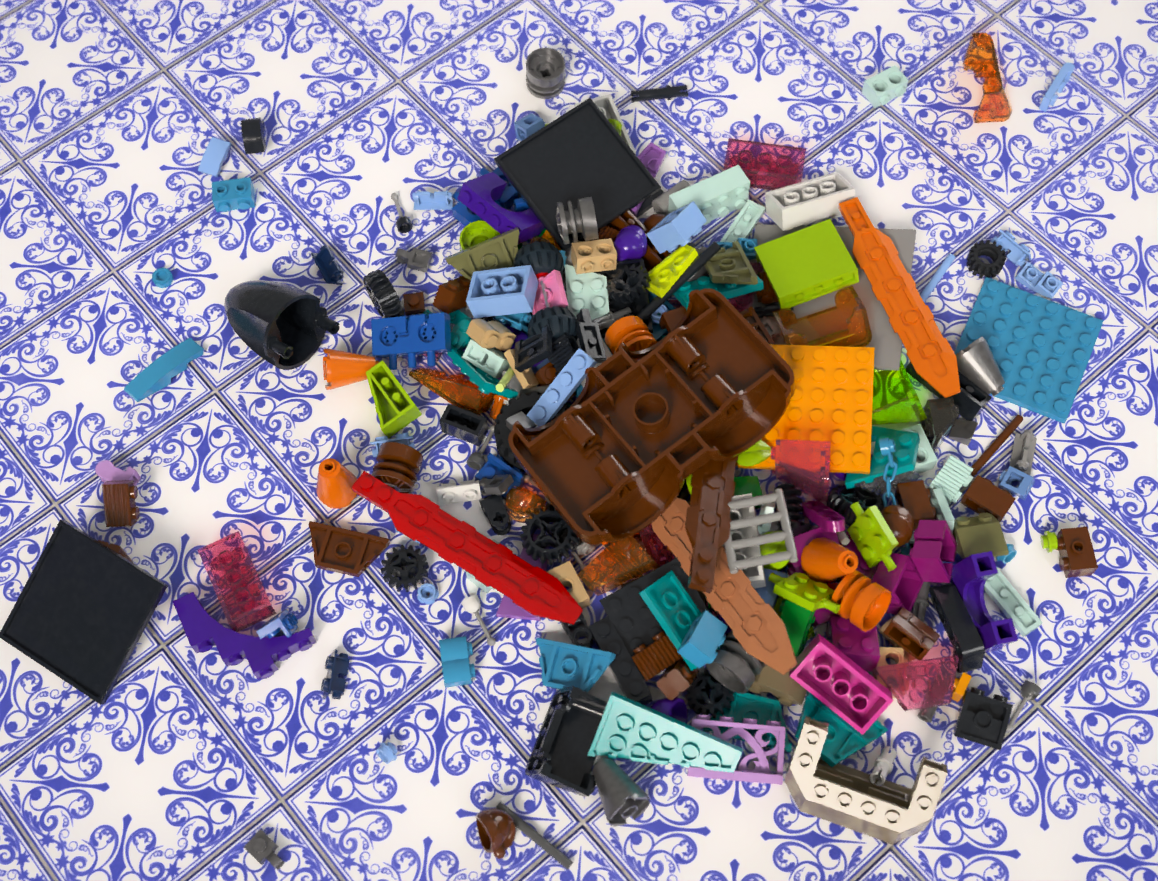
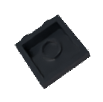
[953,687,1013,750]

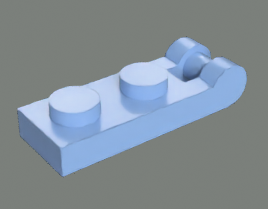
[1039,62,1075,112]

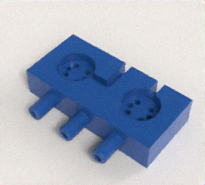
[452,167,518,226]
[371,312,451,370]

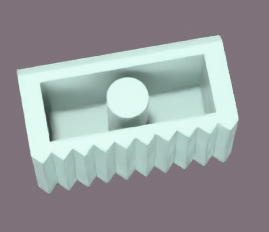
[928,455,974,505]

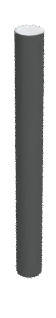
[495,802,574,870]

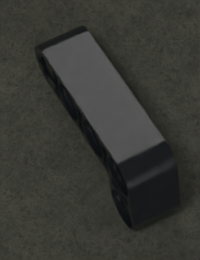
[929,582,985,673]

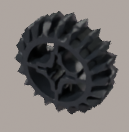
[363,270,404,318]
[827,484,884,525]
[520,506,579,565]

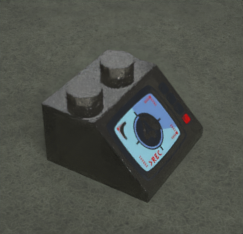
[920,397,959,453]

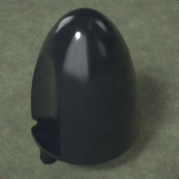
[224,280,340,370]

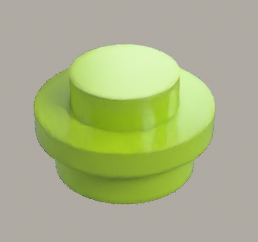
[1041,530,1058,553]

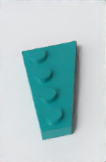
[447,347,519,399]

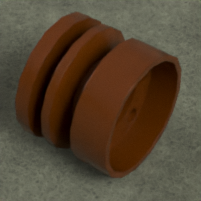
[371,442,423,494]

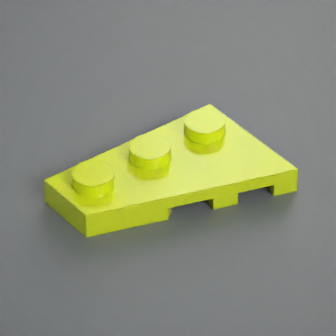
[645,244,698,298]

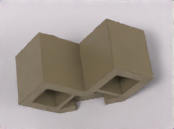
[748,665,807,706]

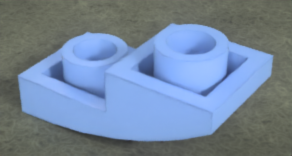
[198,137,231,178]
[1014,262,1063,299]

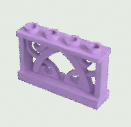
[687,714,786,785]

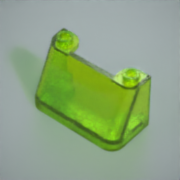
[872,360,927,425]

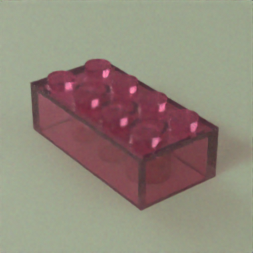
[723,138,806,190]
[198,531,276,632]

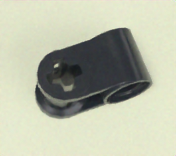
[479,494,511,536]
[560,613,594,648]

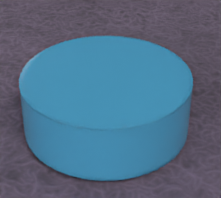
[152,268,173,288]

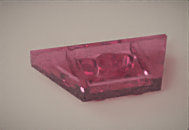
[873,655,959,711]

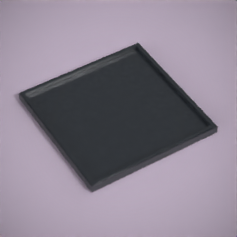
[494,98,661,252]
[0,519,168,705]

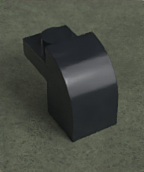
[241,117,266,154]

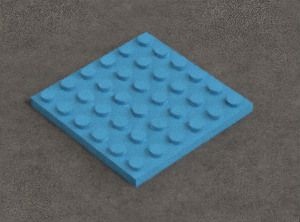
[954,277,1104,424]

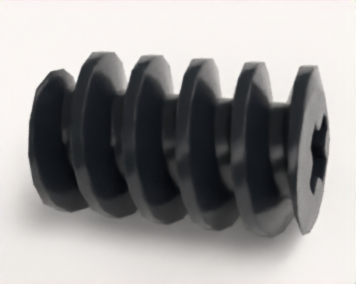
[774,484,805,529]

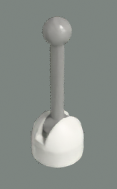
[461,595,496,646]

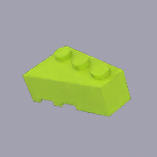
[366,360,422,439]

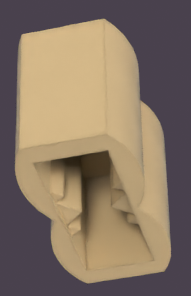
[466,318,516,351]

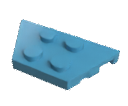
[536,638,616,693]

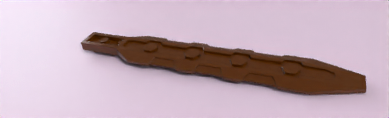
[685,456,738,593]

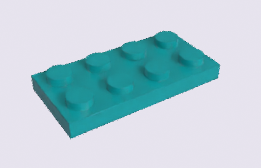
[673,276,764,310]
[639,570,720,671]

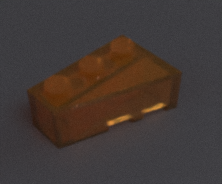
[577,536,661,596]

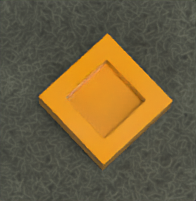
[949,672,972,702]

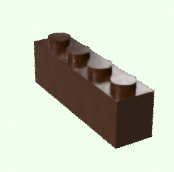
[606,210,671,272]

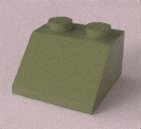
[953,513,1009,559]

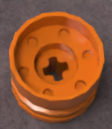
[605,315,657,355]
[831,570,892,632]

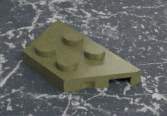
[445,227,519,280]
[704,241,758,285]

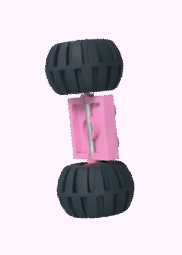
[513,241,578,342]

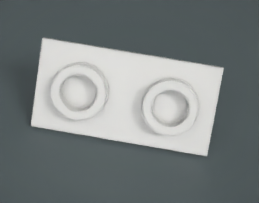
[436,479,482,505]

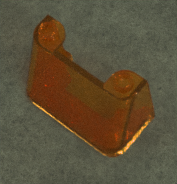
[963,33,1012,123]
[773,286,872,347]

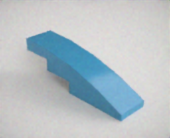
[124,338,204,402]

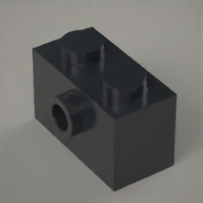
[439,404,489,447]

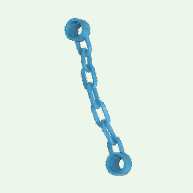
[879,438,911,557]

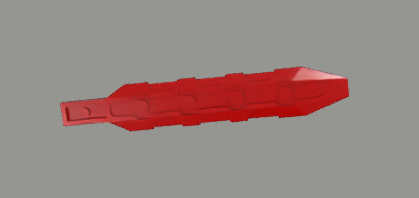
[351,471,583,625]

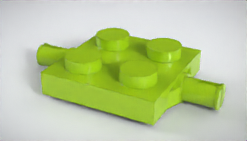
[847,502,899,572]
[768,572,841,614]

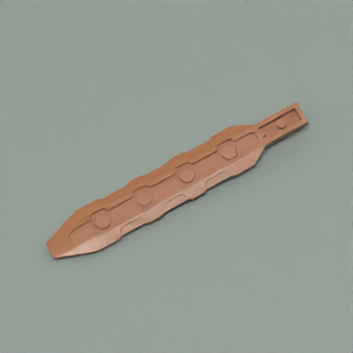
[652,498,797,675]

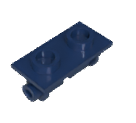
[311,245,344,285]
[321,650,350,700]

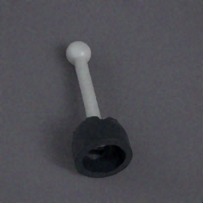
[391,193,413,233]

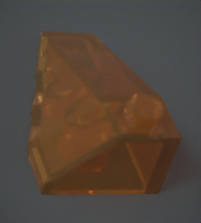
[409,368,497,415]

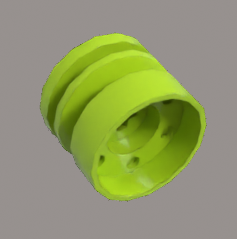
[459,221,500,251]

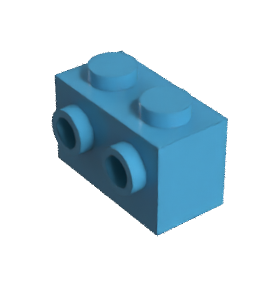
[212,177,256,212]
[677,610,728,669]

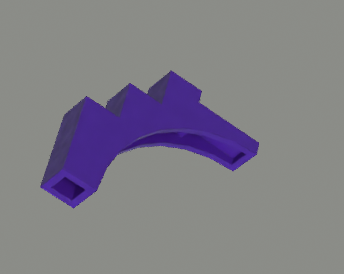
[172,592,317,680]

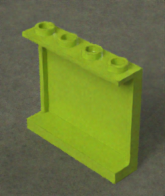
[754,219,859,311]

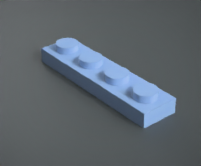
[526,348,597,426]

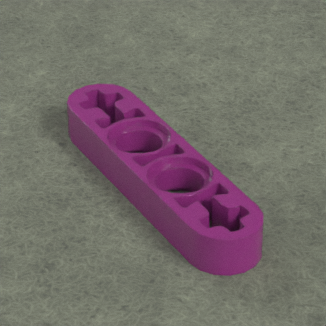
[802,501,845,532]

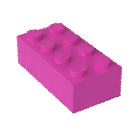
[789,633,894,735]

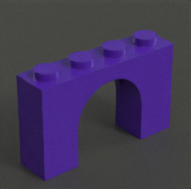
[457,172,545,244]
[951,551,1018,653]

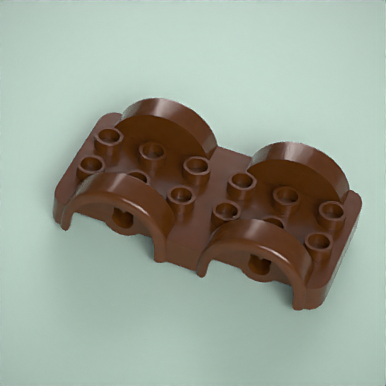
[508,288,795,545]

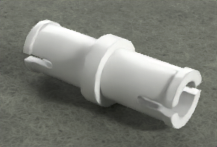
[870,746,897,786]

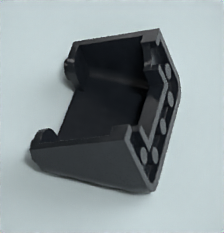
[525,686,607,797]

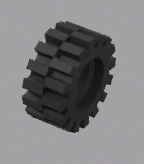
[966,240,1006,279]

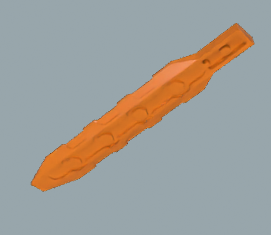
[839,197,960,398]

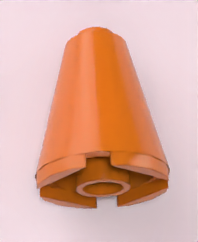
[323,349,379,390]
[316,458,358,509]
[801,537,858,582]

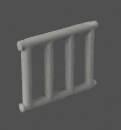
[724,488,798,574]

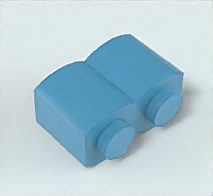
[439,636,476,688]

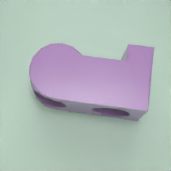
[95,460,141,486]

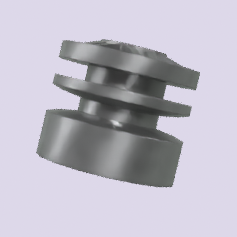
[526,47,565,99]
[556,197,599,245]
[706,631,766,694]

